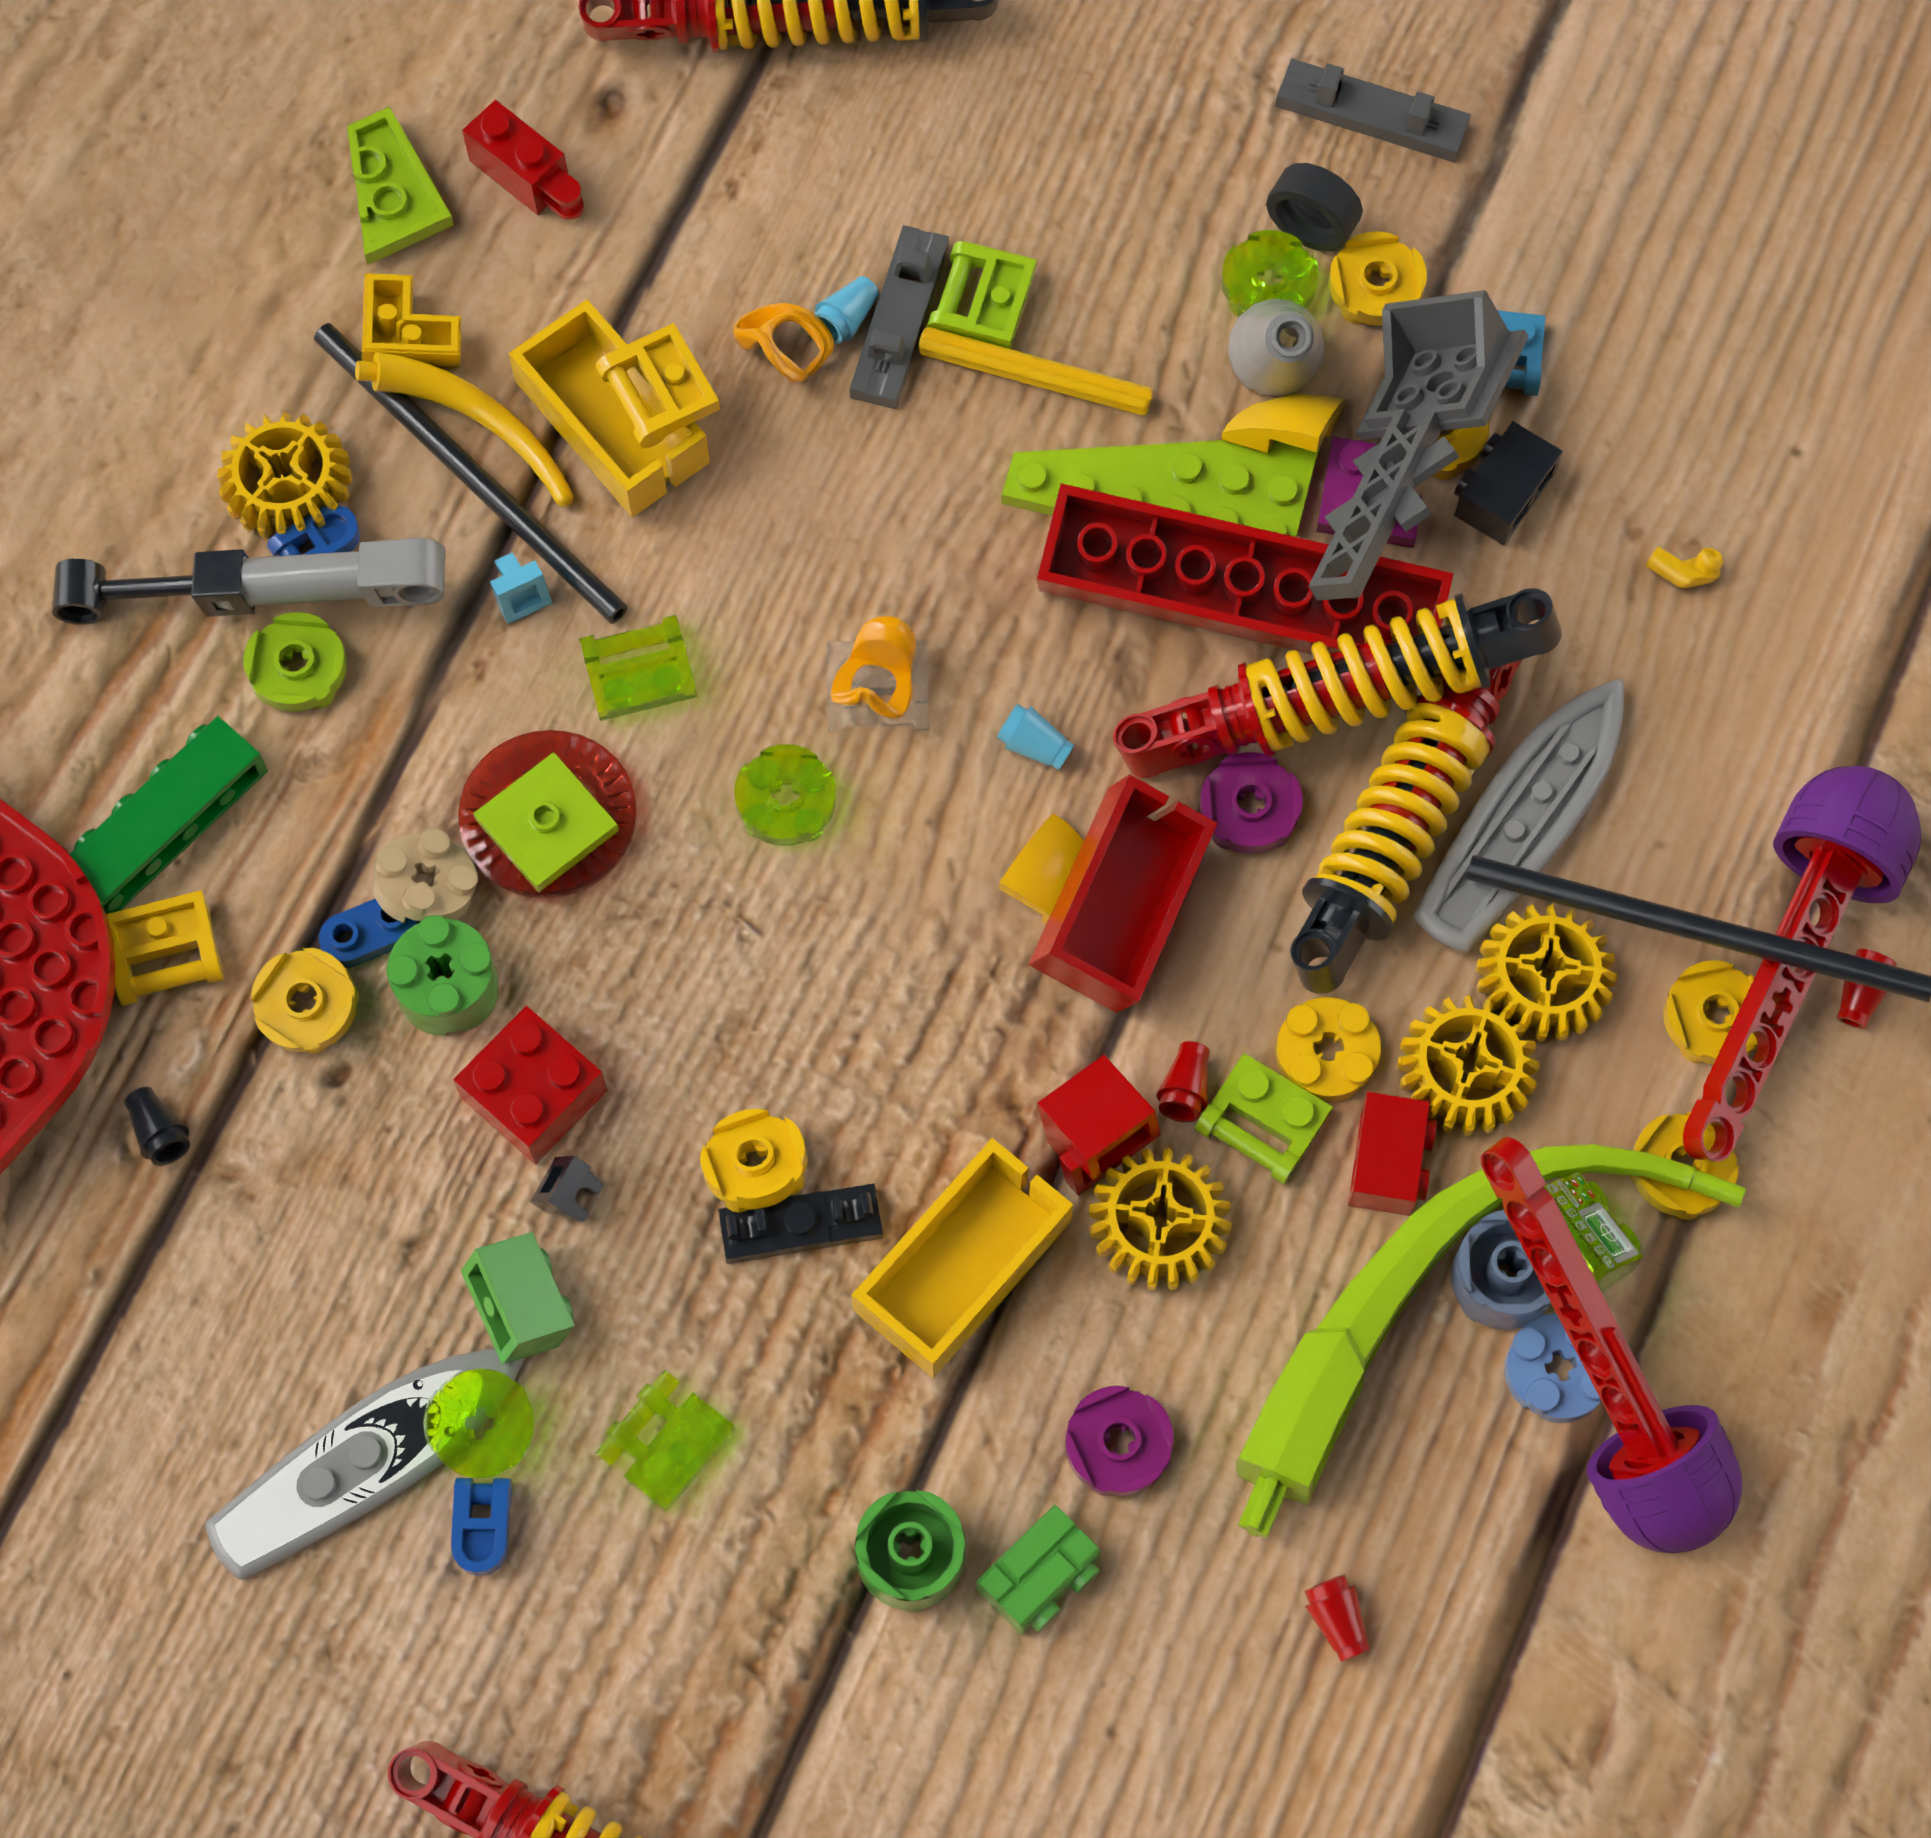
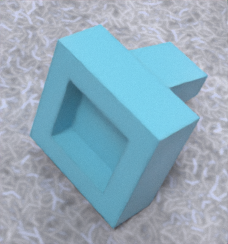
[490,553,552,624]

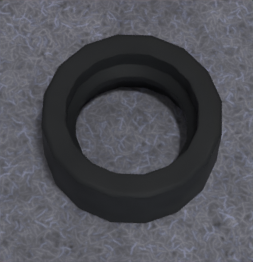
[1266,163,1363,251]

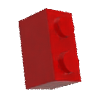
[1348,1091,1436,1216]

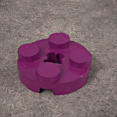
[1200,752,1303,854]
[1065,1385,1174,1497]

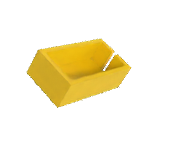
[508,299,710,518]
[851,1138,1074,1379]

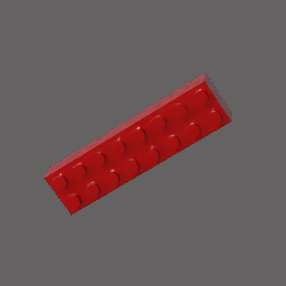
[1037,483,1454,654]

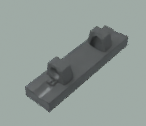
[1275,58,1471,163]
[849,225,949,410]

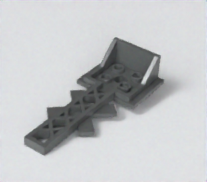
[1308,290,1529,600]

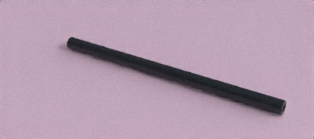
[314,323,628,624]
[1466,855,1931,1003]

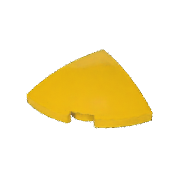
[1221,394,1345,453]
[999,813,1084,924]

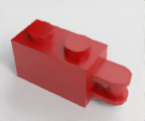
[462,99,584,220]

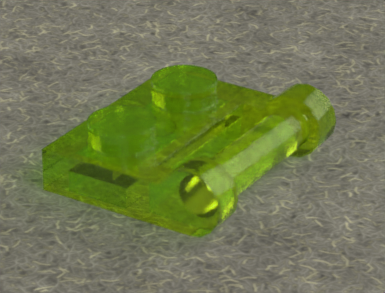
[579,614,698,721]

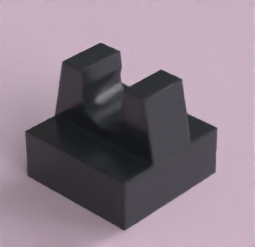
[530,1156,604,1222]

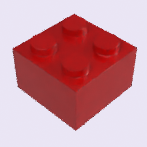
[453,1005,608,1165]

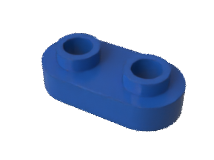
[319,899,421,968]

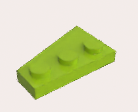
[347,106,454,265]

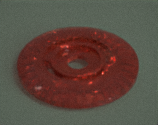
[458,730,637,898]

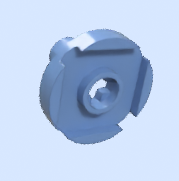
[1504,1313,1601,1423]

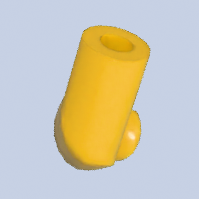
[1645,546,1724,589]

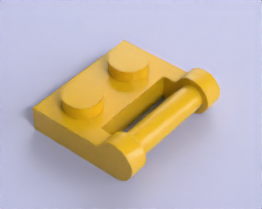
[596,323,720,448]
[106,890,225,1006]

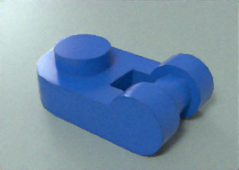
[267,505,360,556]
[451,1478,512,1576]

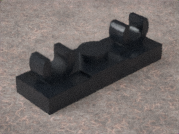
[718,1183,883,1264]

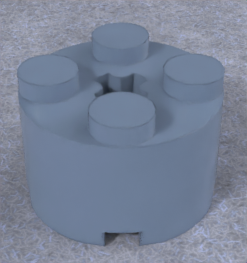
[1451,1210,1551,1330]

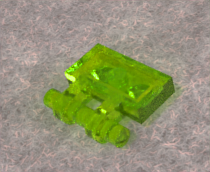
[595,1370,735,1513]

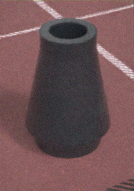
[124,1087,190,1166]

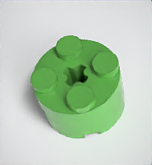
[386,915,498,1035]
[855,1490,965,1612]

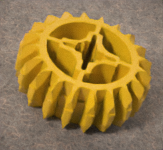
[217,411,353,540]
[1475,903,1617,1043]
[1397,995,1540,1136]
[1088,1148,1232,1291]

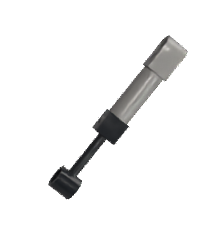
[52,538,446,625]

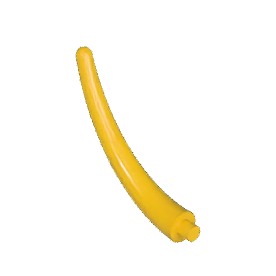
[355,352,574,508]

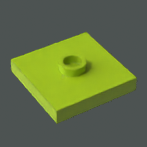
[473,752,619,893]

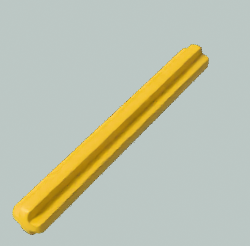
[919,327,1153,415]

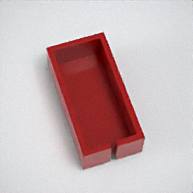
[1028,774,1218,1013]

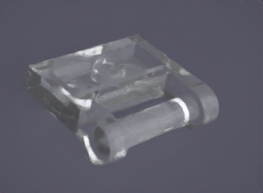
[827,640,929,732]

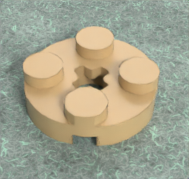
[372,828,478,923]

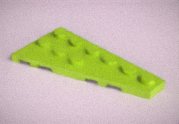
[1001,440,1320,537]

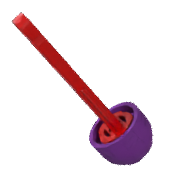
[1683,766,1921,1162]
[1481,1136,1743,1553]

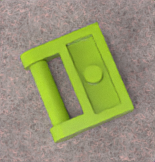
[927,241,1037,349]
[1194,1053,1333,1185]

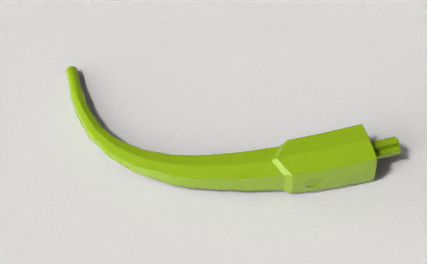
[1236,1144,1747,1539]

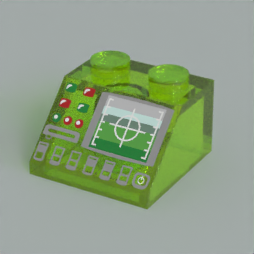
[1544,1171,1644,1292]

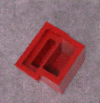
[1037,1055,1161,1196]

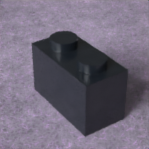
[1454,421,1563,546]

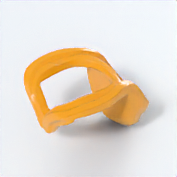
[733,303,834,383]
[831,615,916,719]

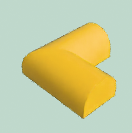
[362,273,461,367]

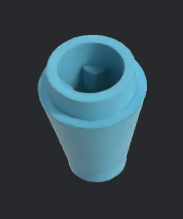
[815,276,879,345]
[996,703,1075,770]

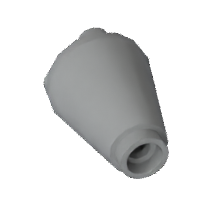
[1228,299,1325,397]

